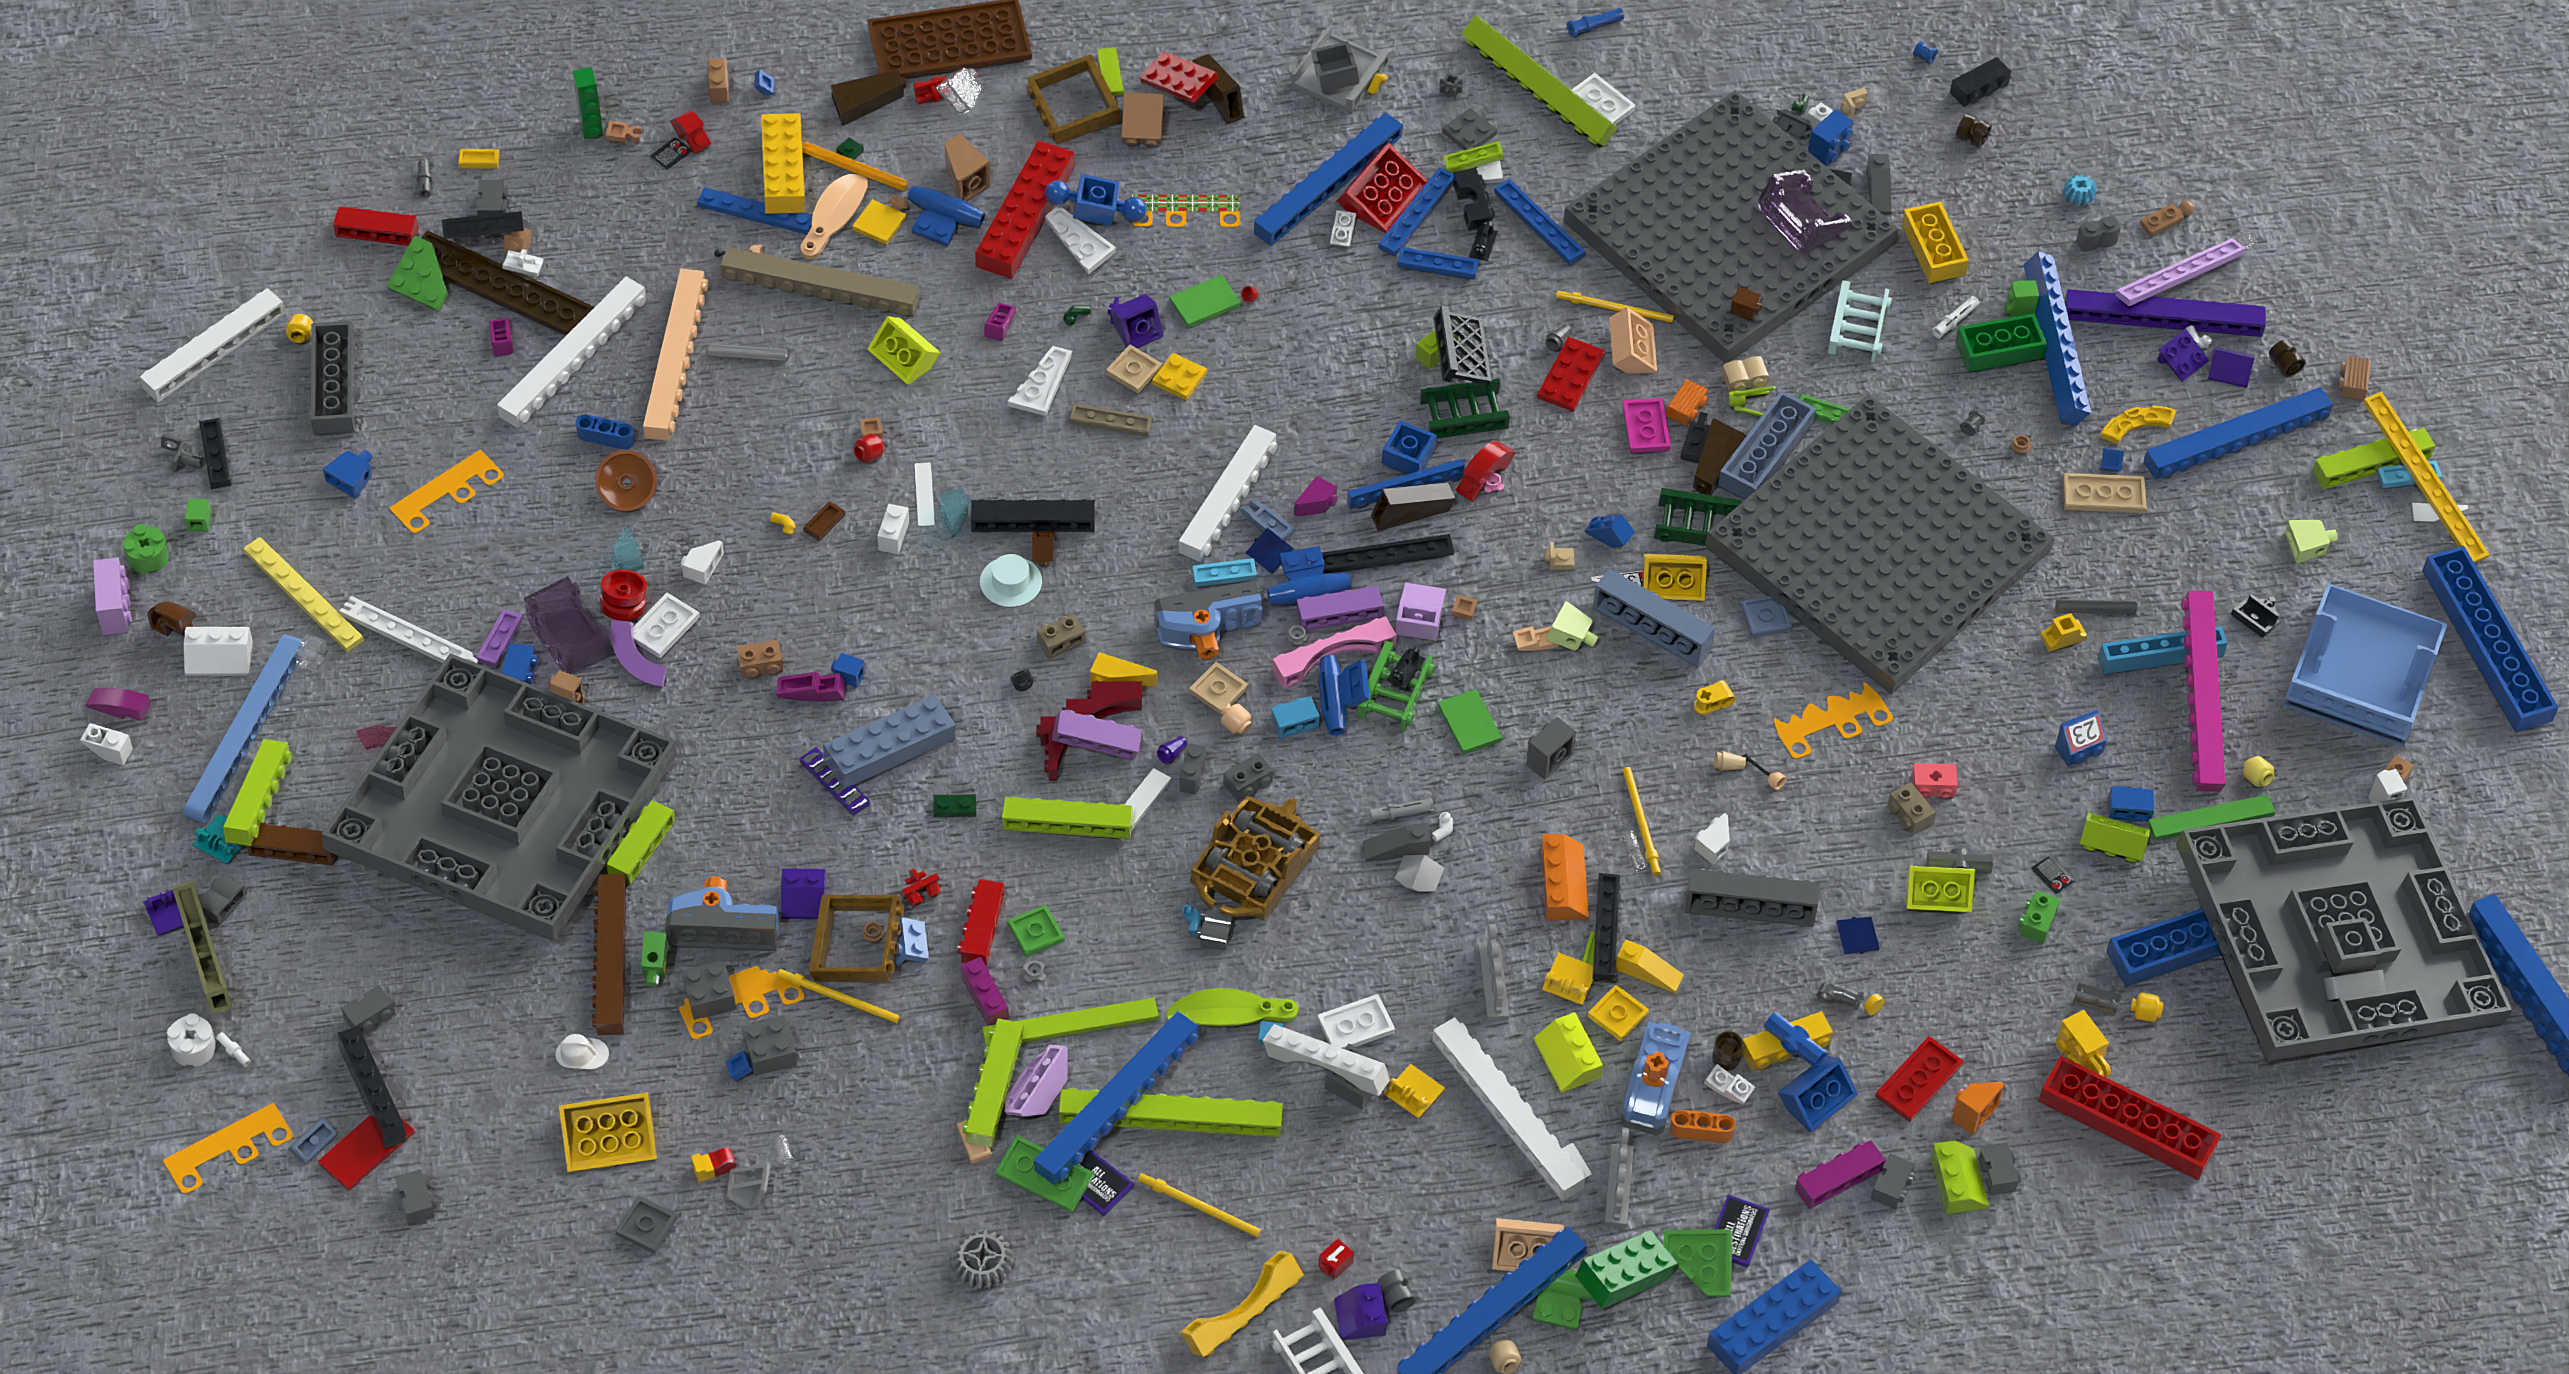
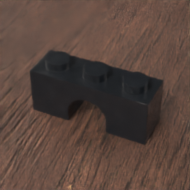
[1452,168,1495,231]

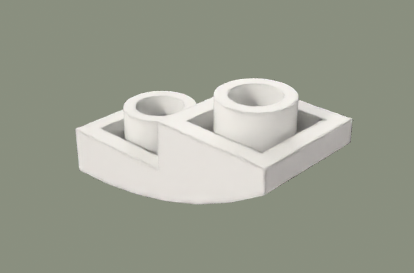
[1330,211,1356,248]
[1704,1064,1755,1104]

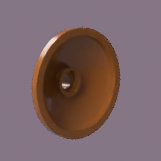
[595,450,657,511]

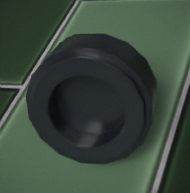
[1010,669,1033,691]

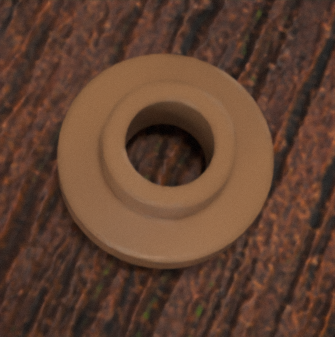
[889,195,908,211]
[2011,435,2031,454]
[862,921,884,943]

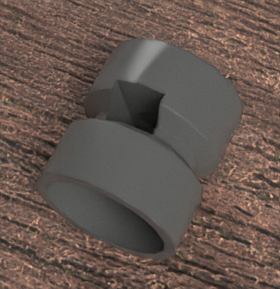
[1377,1270,1416,1313]

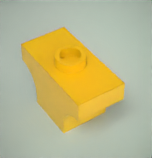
[2040,613,2087,652]

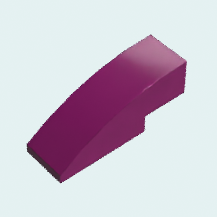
[776,672,846,702]
[85,688,151,721]

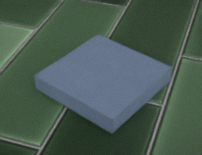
[1740,596,1792,638]

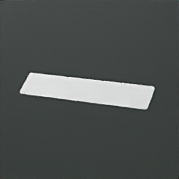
[915,463,935,526]

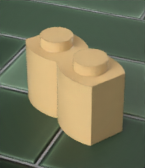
[1722,356,1769,391]

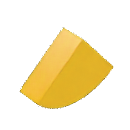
[1368,73,1388,94]

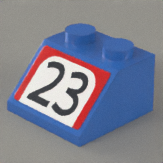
[2055,710,2107,767]

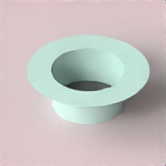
[980,554,1042,607]

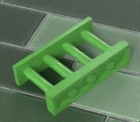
[1357,641,1435,732]

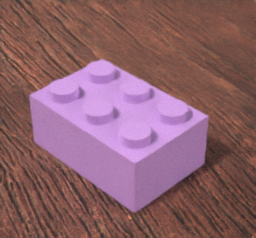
[93,557,132,635]

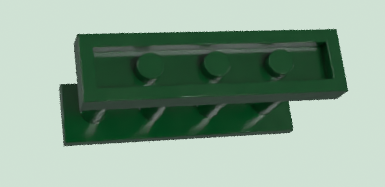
[1420,379,1510,439]
[1654,488,1742,546]

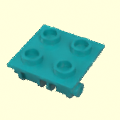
[192,813,243,864]

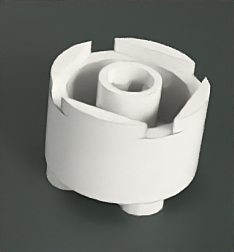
[167,1013,216,1067]

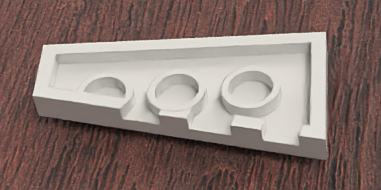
[1045,205,1116,275]
[1007,346,1072,416]

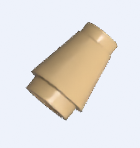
[1713,750,1746,771]

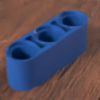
[576,414,634,449]

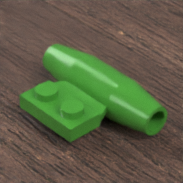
[1533,1269,1594,1331]

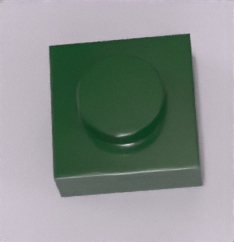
[836,137,864,160]

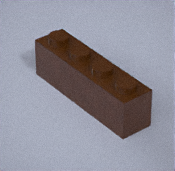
[246,823,336,866]

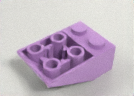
[1396,583,1446,641]

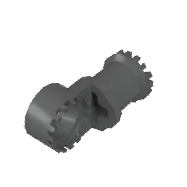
[1816,983,1863,1010]

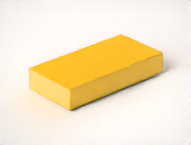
[458,149,500,169]

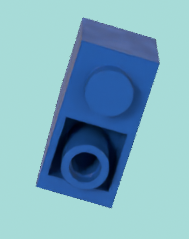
[1584,514,1635,547]

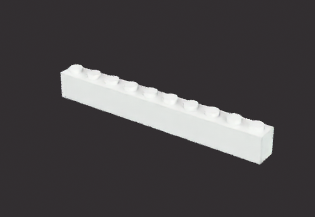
[497,277,646,428]
[1432,1017,1586,1201]

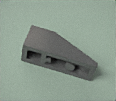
[1866,154,1892,214]
[1363,823,1430,861]

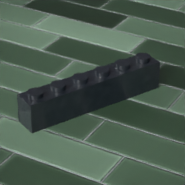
[971,499,1095,532]
[337,1026,406,1149]

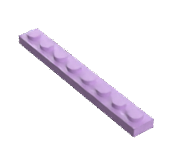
[2116,238,2246,306]

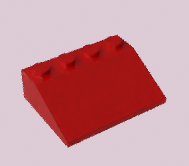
[1336,142,1428,234]

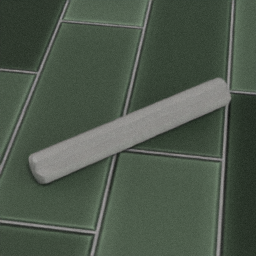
[708,344,788,361]

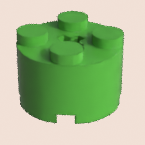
[123,524,169,574]

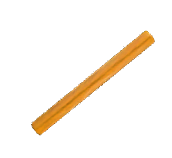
[802,142,908,191]

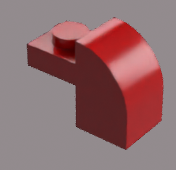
[670,110,711,153]

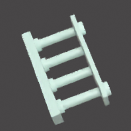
[1828,280,1892,362]

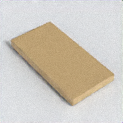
[2062,473,2147,513]

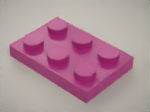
[1622,398,1671,453]

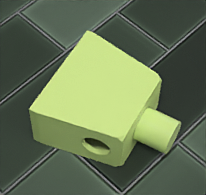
[2285,520,2338,563]
[1545,601,1599,651]

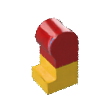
[691,1147,737,1183]

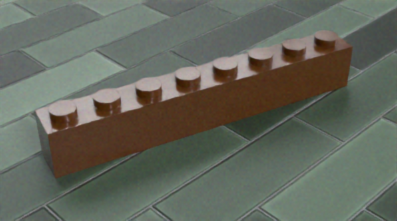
[592,874,626,1035]

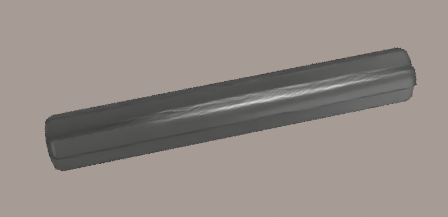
[2055,600,2138,613]

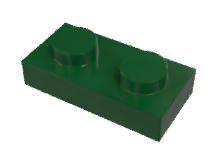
[933,794,976,818]

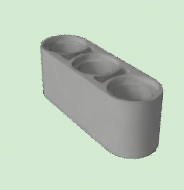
[2323,970,2386,1000]

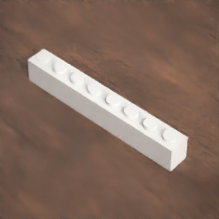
[140,288,285,402]
[1179,425,1278,562]

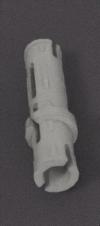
[1369,798,1434,823]

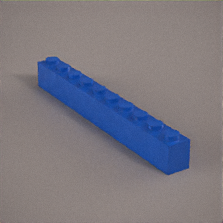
[1254,112,1403,246]
[2023,251,2091,426]
[2143,387,2333,480]
[1034,1011,1199,1186]
[1396,1226,1587,1374]

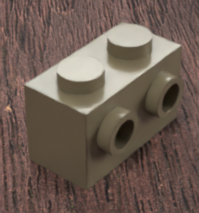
[1037,613,1086,659]
[1888,782,1936,835]

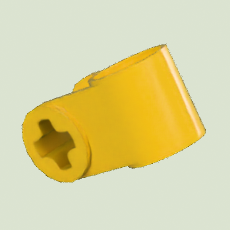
[1694,680,1736,715]

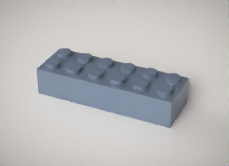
[1718,390,1816,499]
[1593,569,1715,668]
[823,695,956,789]

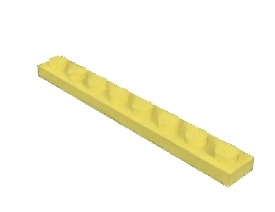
[243,537,364,653]

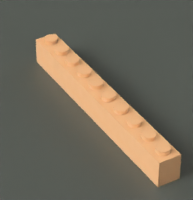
[643,268,708,441]

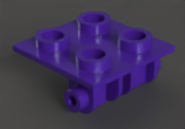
[2157,329,2209,381]
[143,889,183,936]

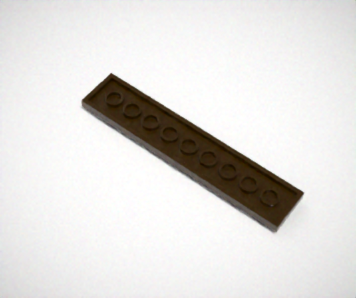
[421,230,595,336]

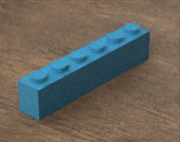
[2098,626,2228,674]

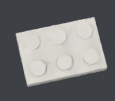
[1572,73,1636,125]
[633,593,700,658]
[1317,994,1395,1049]

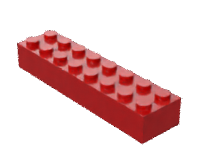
[975,140,1074,279]
[2038,1056,2222,1180]

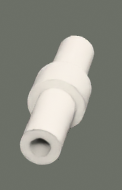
[216,1032,251,1067]

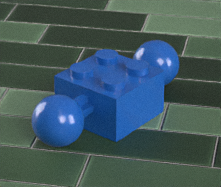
[1045,174,1147,226]

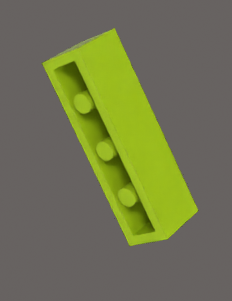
[606,800,675,885]

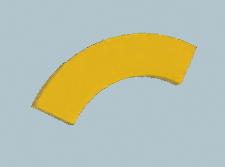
[2100,406,2177,445]

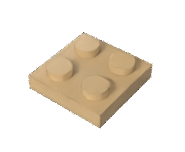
[1106,345,1162,393]
[1189,662,1248,715]

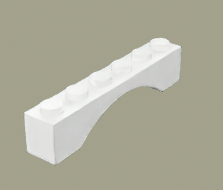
[1263,1024,1390,1096]

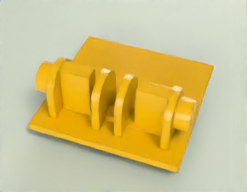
[1542,952,1594,1005]
[1384,1064,1445,1119]

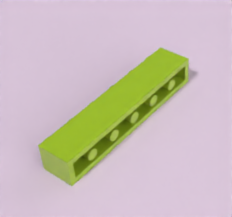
[2312,428,2435,490]
[223,739,292,846]
[1002,797,1134,839]
[962,1018,1024,1147]

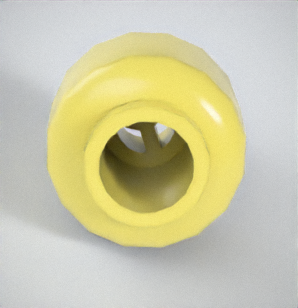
[2243,756,2274,787]

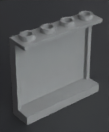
[1290,24,1390,114]

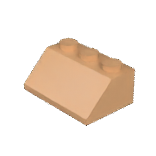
[1609,307,1657,373]
[1492,1218,1564,1271]

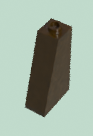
[1192,54,1244,124]
[831,70,906,126]
[1693,418,1747,495]
[1371,483,1455,531]

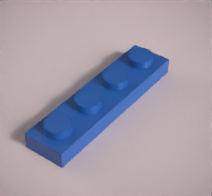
[1397,247,1479,279]

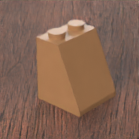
[1122,92,1164,147]
[944,134,990,202]

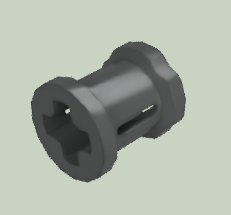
[1960,409,1986,436]

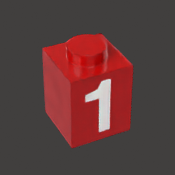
[1318,1238,1354,1280]

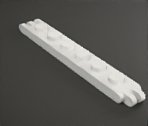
[339,596,478,663]

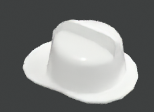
[556,1034,609,1069]

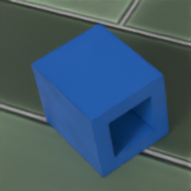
[831,653,865,688]

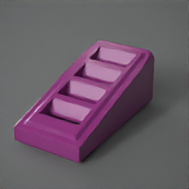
[984,303,1017,341]
[489,318,514,357]

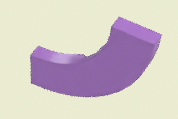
[610,620,667,688]

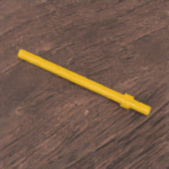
[1556,290,1674,323]
[1623,767,1661,876]
[777,969,900,1024]
[1138,1173,1261,1238]

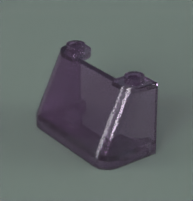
[1758,170,1853,252]

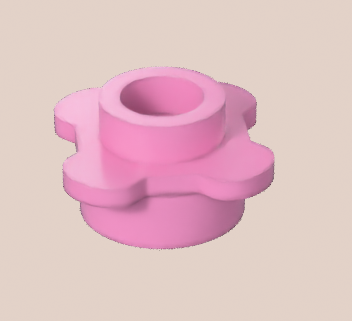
[1484,473,1504,493]

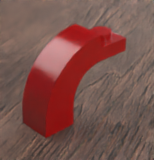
[1455,441,1516,501]

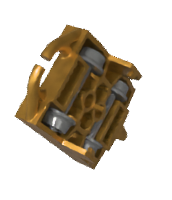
[1190,796,1320,921]

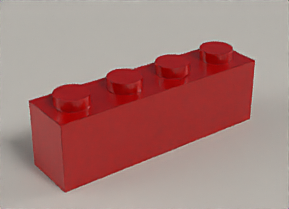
[333,206,419,246]
[958,879,1005,967]

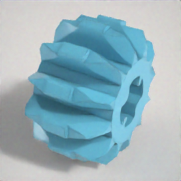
[2063,173,2097,207]

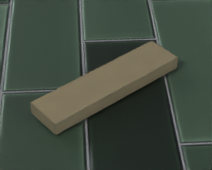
[1069,403,1152,437]

